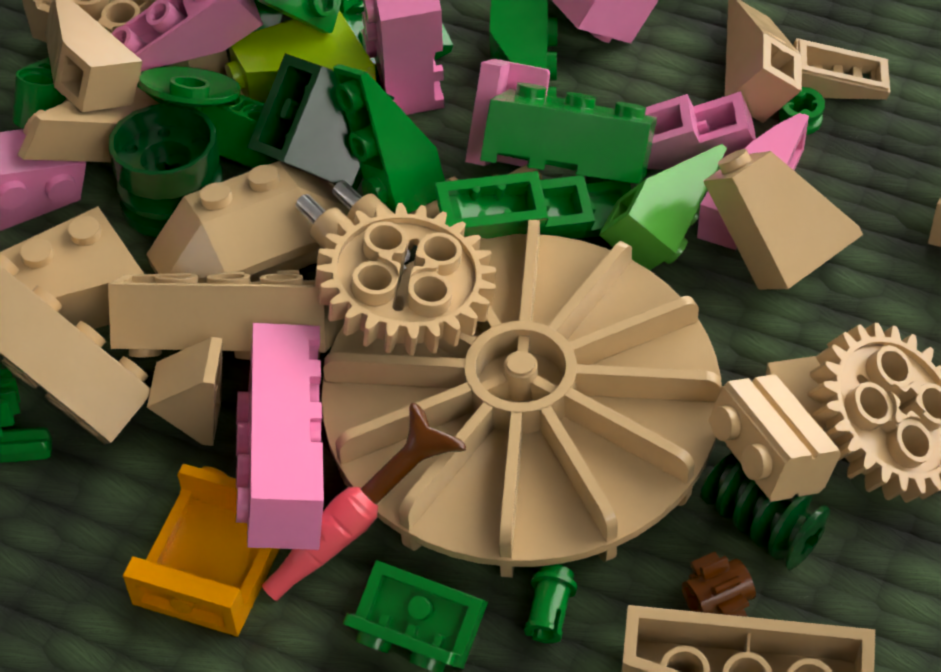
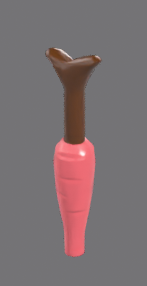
[262,403,466,601]

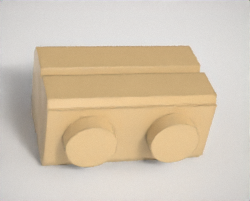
[708,374,841,502]

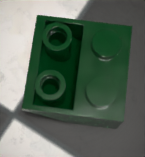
[247,53,394,191]

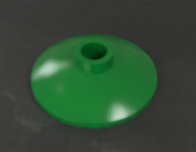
[139,66,241,112]

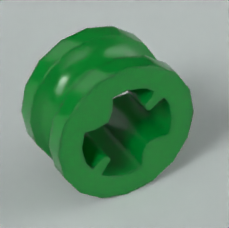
[779,87,825,135]

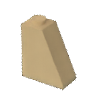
[703,149,863,290]

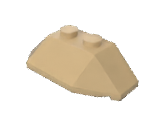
[146,161,350,283]

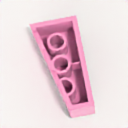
[236,323,324,550]

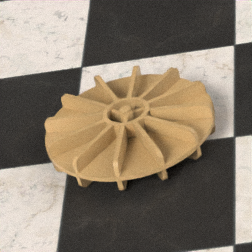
[321,220,722,578]

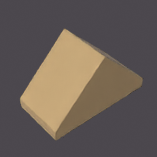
[147,337,223,446]

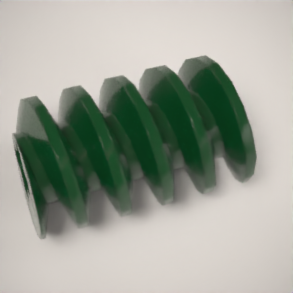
[700,453,831,571]

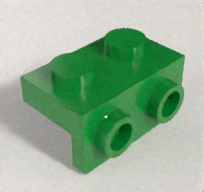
[343,560,488,672]

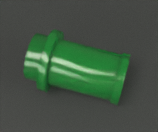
[524,564,578,644]

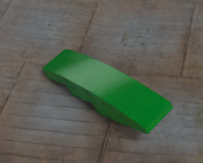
[434,171,631,239]

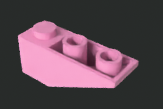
[111,0,263,72]

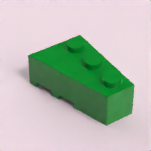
[480,82,657,184]

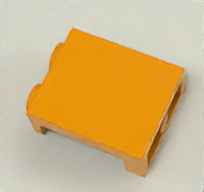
[123,464,279,637]

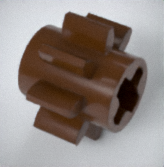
[682,551,756,617]

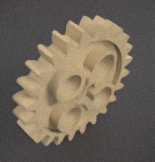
[315,203,496,356]
[808,322,941,503]

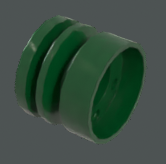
[109,103,223,238]

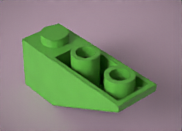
[599,144,727,270]

